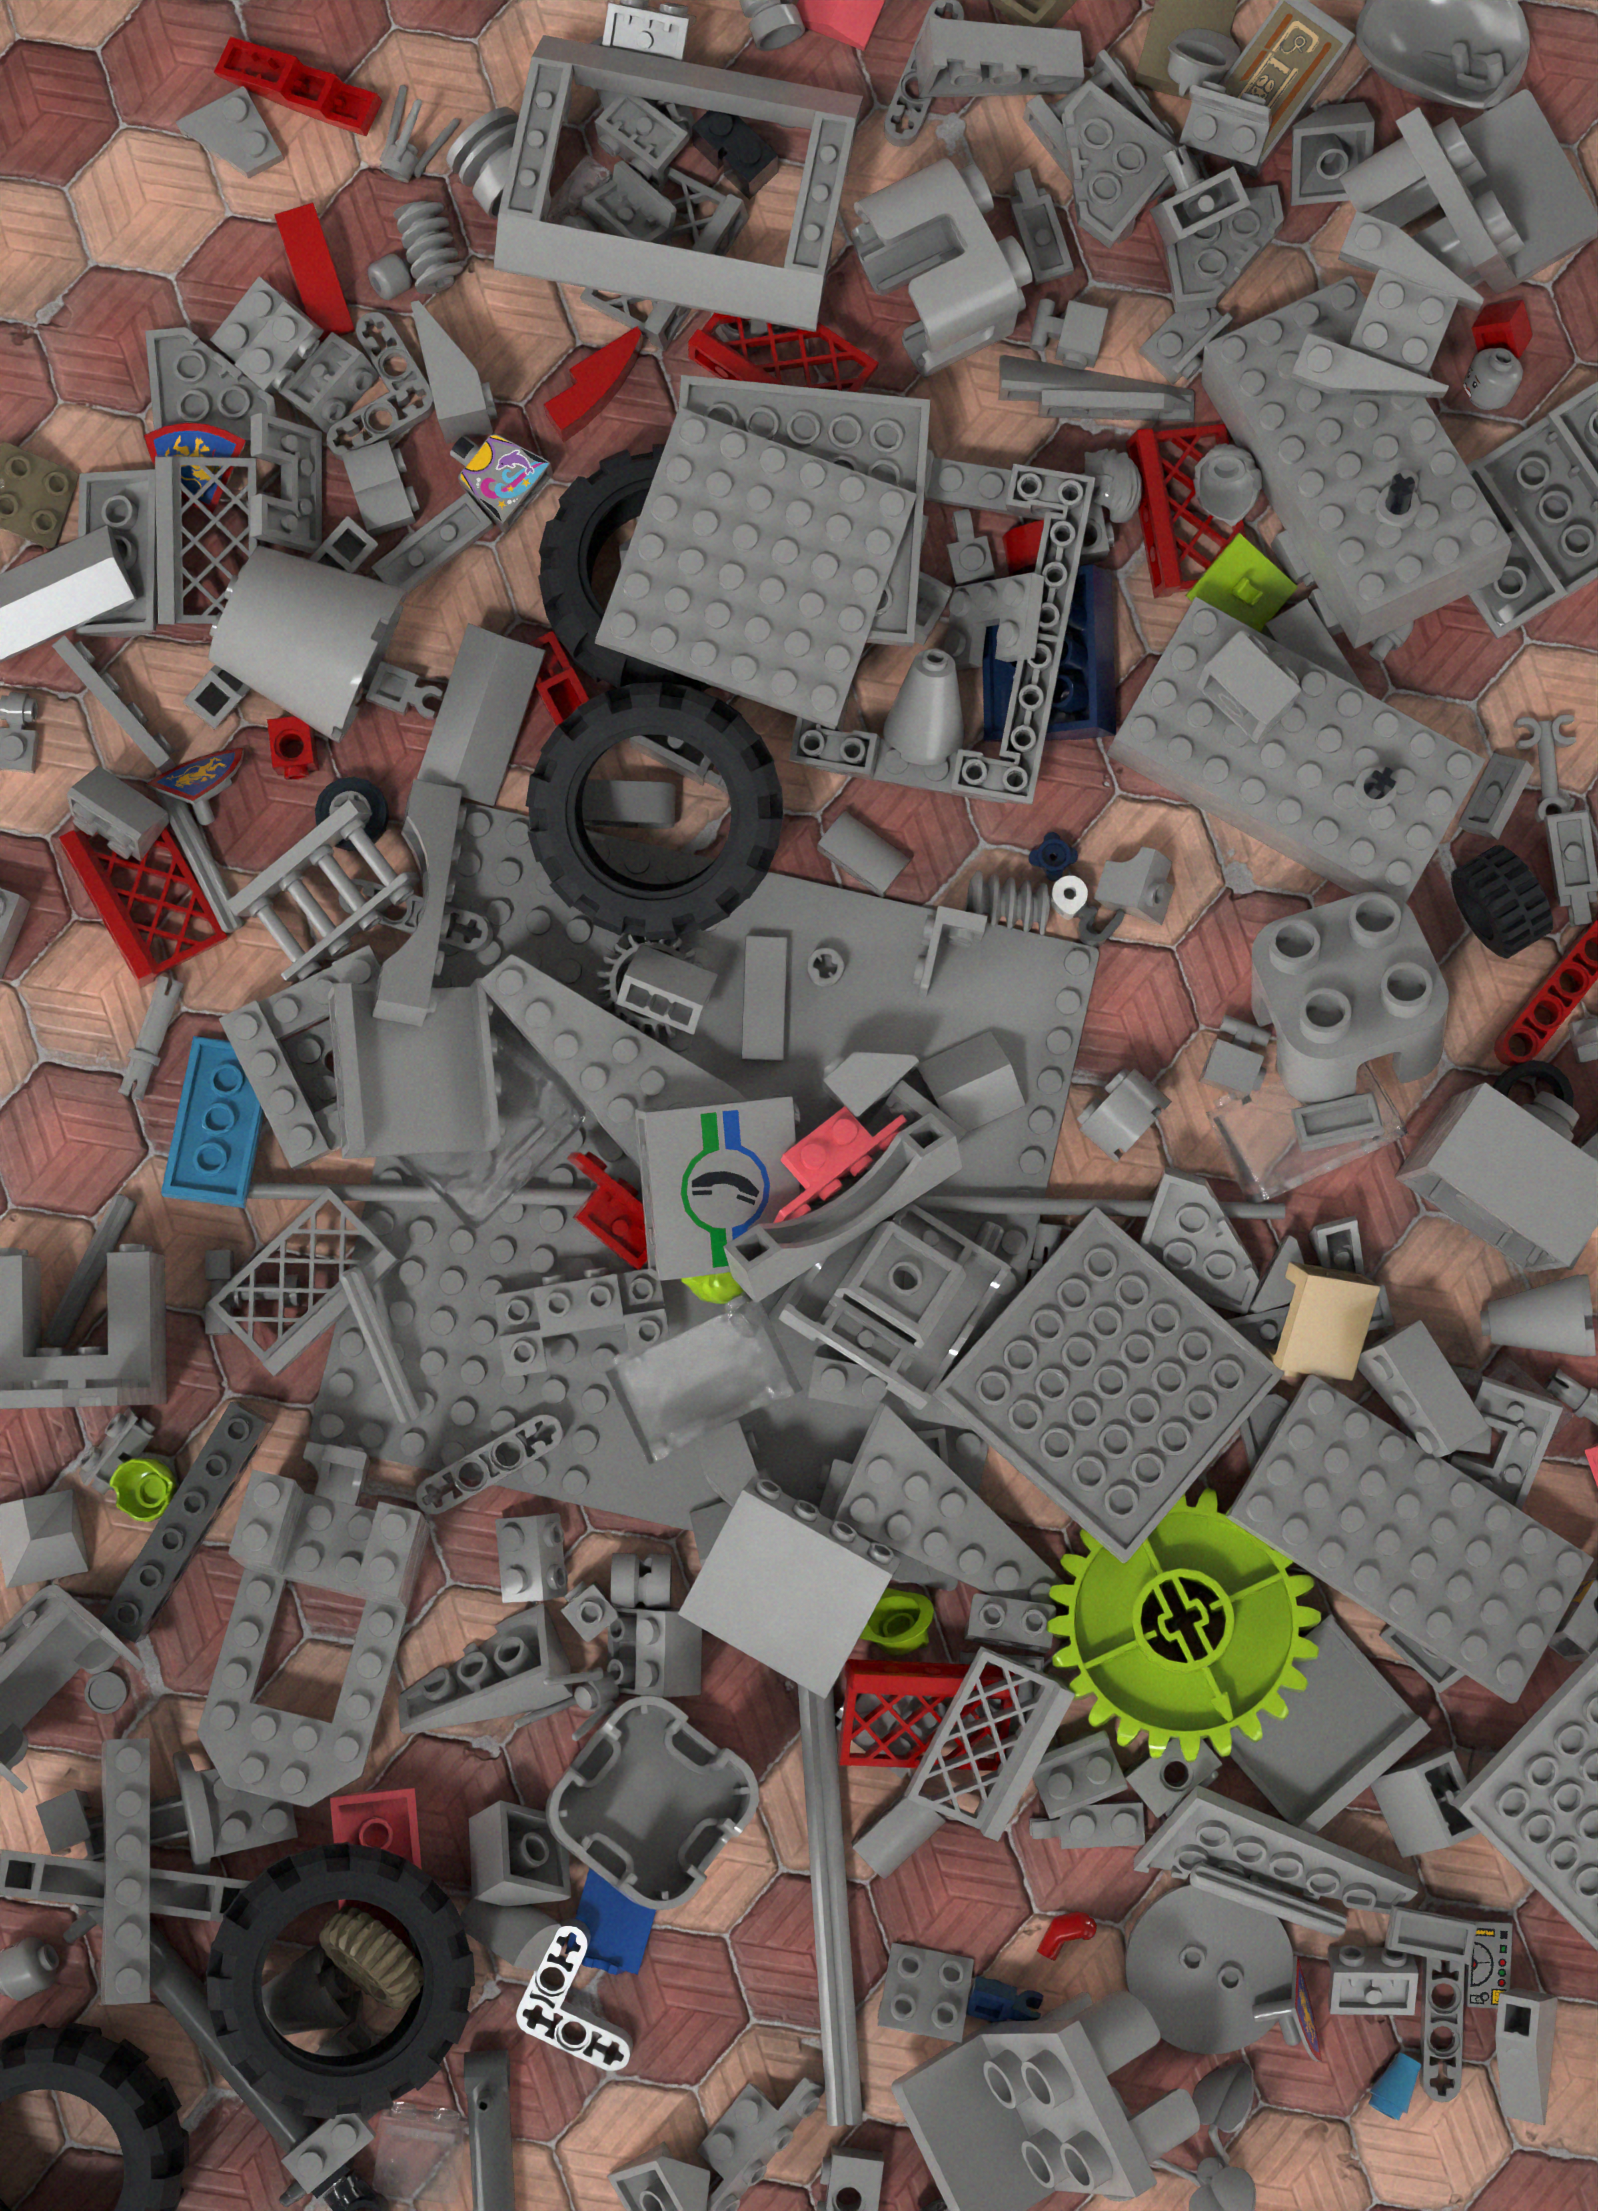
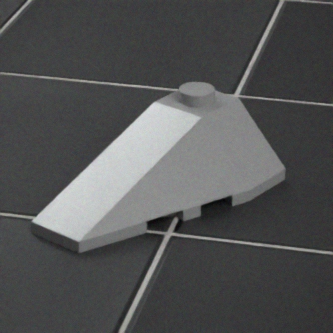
[398,1604,573,1734]

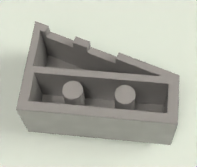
[1357,1319,1489,1458]

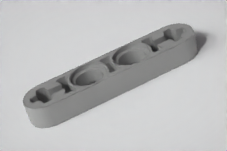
[884,0,964,147]
[338,878,493,953]
[415,1414,564,1515]
[1419,1956,1465,2103]

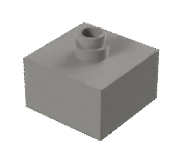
[1394,1082,1598,1273]

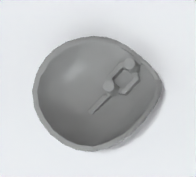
[1355,0,1530,109]

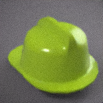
[859,1588,934,1656]

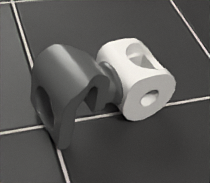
[1050,875,1124,948]

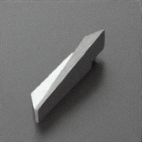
[998,355,1194,422]

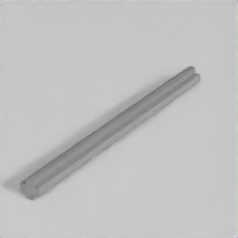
[798,1684,863,2127]

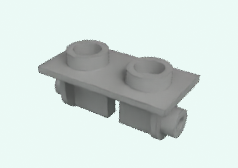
[79,1406,156,1495]

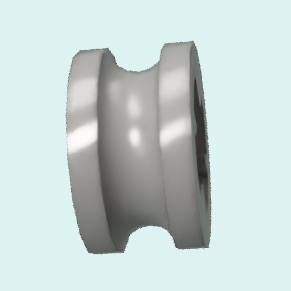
[807,948,844,987]

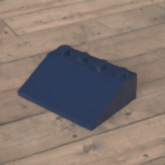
[980,564,1116,742]

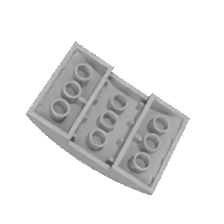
[1466,381,1598,640]

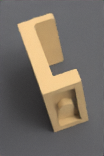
[1264,1261,1380,1383]

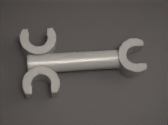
[1514,714,1576,823]

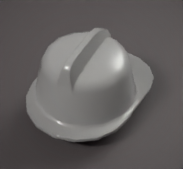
[1168,28,1241,97]

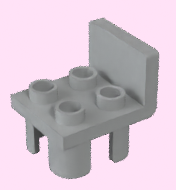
[1339,89,1598,294]
[891,1991,1200,2211]

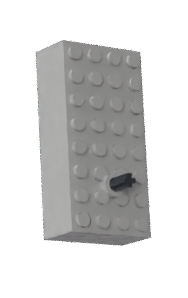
[1201,275,1512,649]
[1106,596,1486,903]

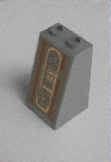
[1219,0,1355,178]

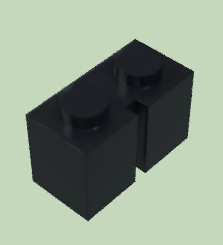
[692,110,778,200]

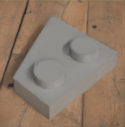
[176,86,284,179]

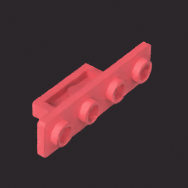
[774,1106,908,1223]

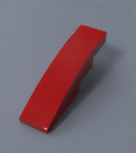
[214,37,383,136]

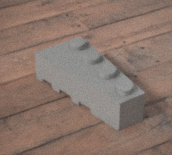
[915,17,1085,98]

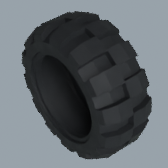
[538,444,713,692]
[525,681,784,940]
[206,1842,475,2119]
[0,2022,189,2211]

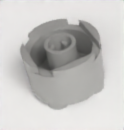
[1077,1067,1172,1163]

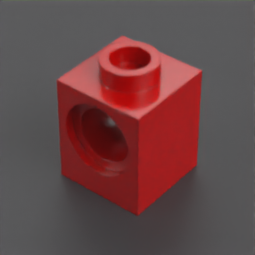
[267,716,319,780]

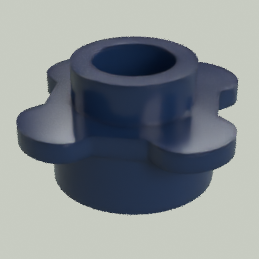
[1029,832,1078,882]

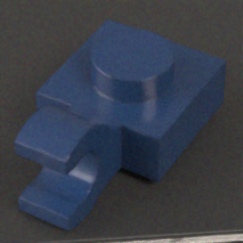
[966,1976,1044,2022]

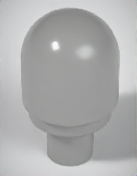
[1369,621,1414,661]

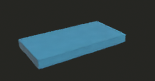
[161,1036,264,1208]

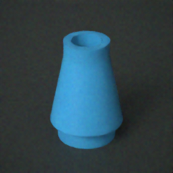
[1368,2052,1422,2121]

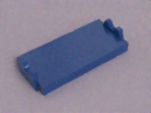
[565,1868,656,1975]

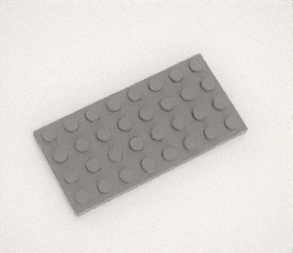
[1226,1374,1594,1704]

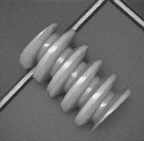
[393,201,463,294]
[964,871,1051,936]

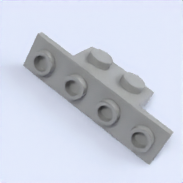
[696,2077,825,2211]

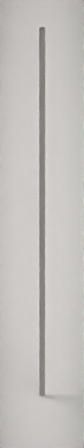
[247,1182,1285,1219]

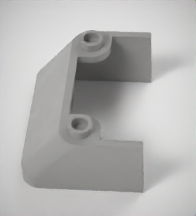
[0,1585,145,1794]

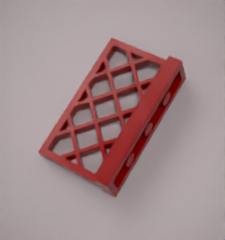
[688,313,879,393]
[1126,424,1246,599]
[59,796,228,988]
[837,1659,1019,1771]

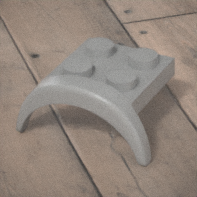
[173,1751,298,1875]

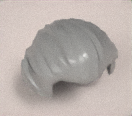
[1193,443,1263,526]
[1084,448,1143,523]

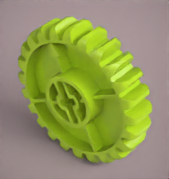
[1046,1488,1321,1763]

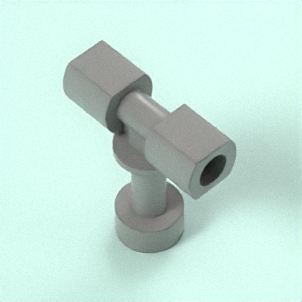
[205,1250,301,1335]

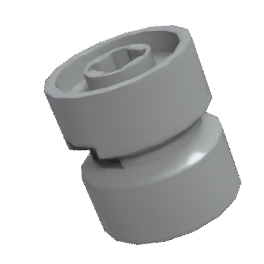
[739,0,805,51]
[611,1553,672,1608]

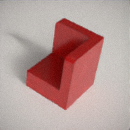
[1471,299,1533,359]

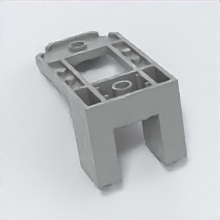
[0,1244,167,1409]
[197,1469,431,1808]

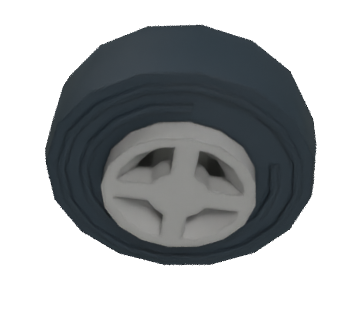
[315,777,389,851]

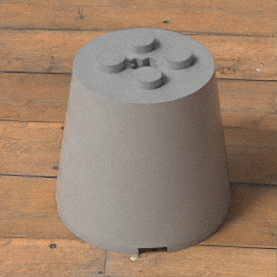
[208,546,408,743]

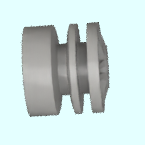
[446,107,556,219]

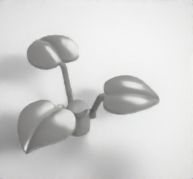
[1103,2062,1256,2211]

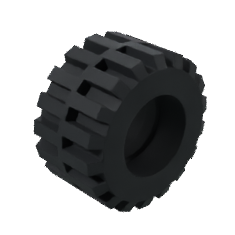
[1451,845,1553,959]

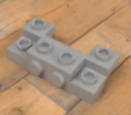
[493,1267,672,1378]

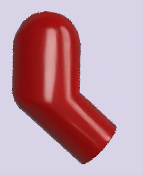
[1037,1911,1097,1961]

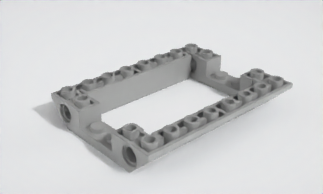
[494,35,863,332]
[789,449,1095,805]

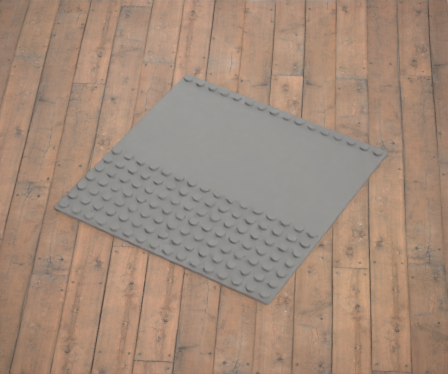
[309,803,1099,1591]

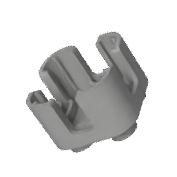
[852,158,1032,378]
[1251,891,1449,1105]
[546,1696,759,1910]

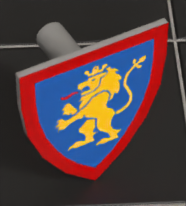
[144,423,247,515]
[146,747,244,825]
[1252,1956,1322,2062]

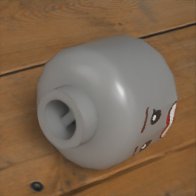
[1463,348,1523,410]
[0,1937,59,2001]

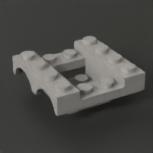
[219,945,382,1170]
[778,1202,1012,1411]

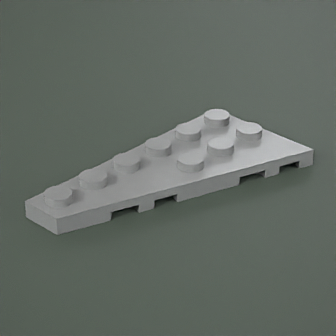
[828,1403,1065,1606]
[1133,1785,1418,1915]

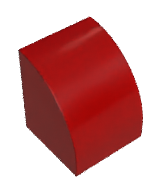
[1002,520,1044,576]

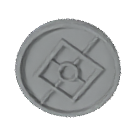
[1125,1882,1294,2054]

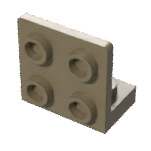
[0,441,78,549]

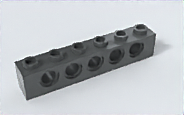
[99,1401,274,1643]

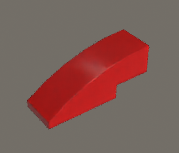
[274,203,355,343]
[543,326,643,443]
[528,631,589,727]

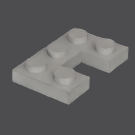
[250,413,322,553]
[944,573,1045,671]
[1447,1375,1563,1510]

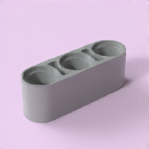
[582,779,676,829]

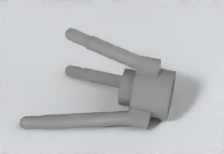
[379,85,459,183]
[514,1667,619,1741]

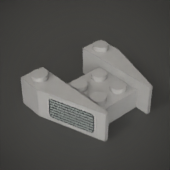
[1290,211,1485,398]

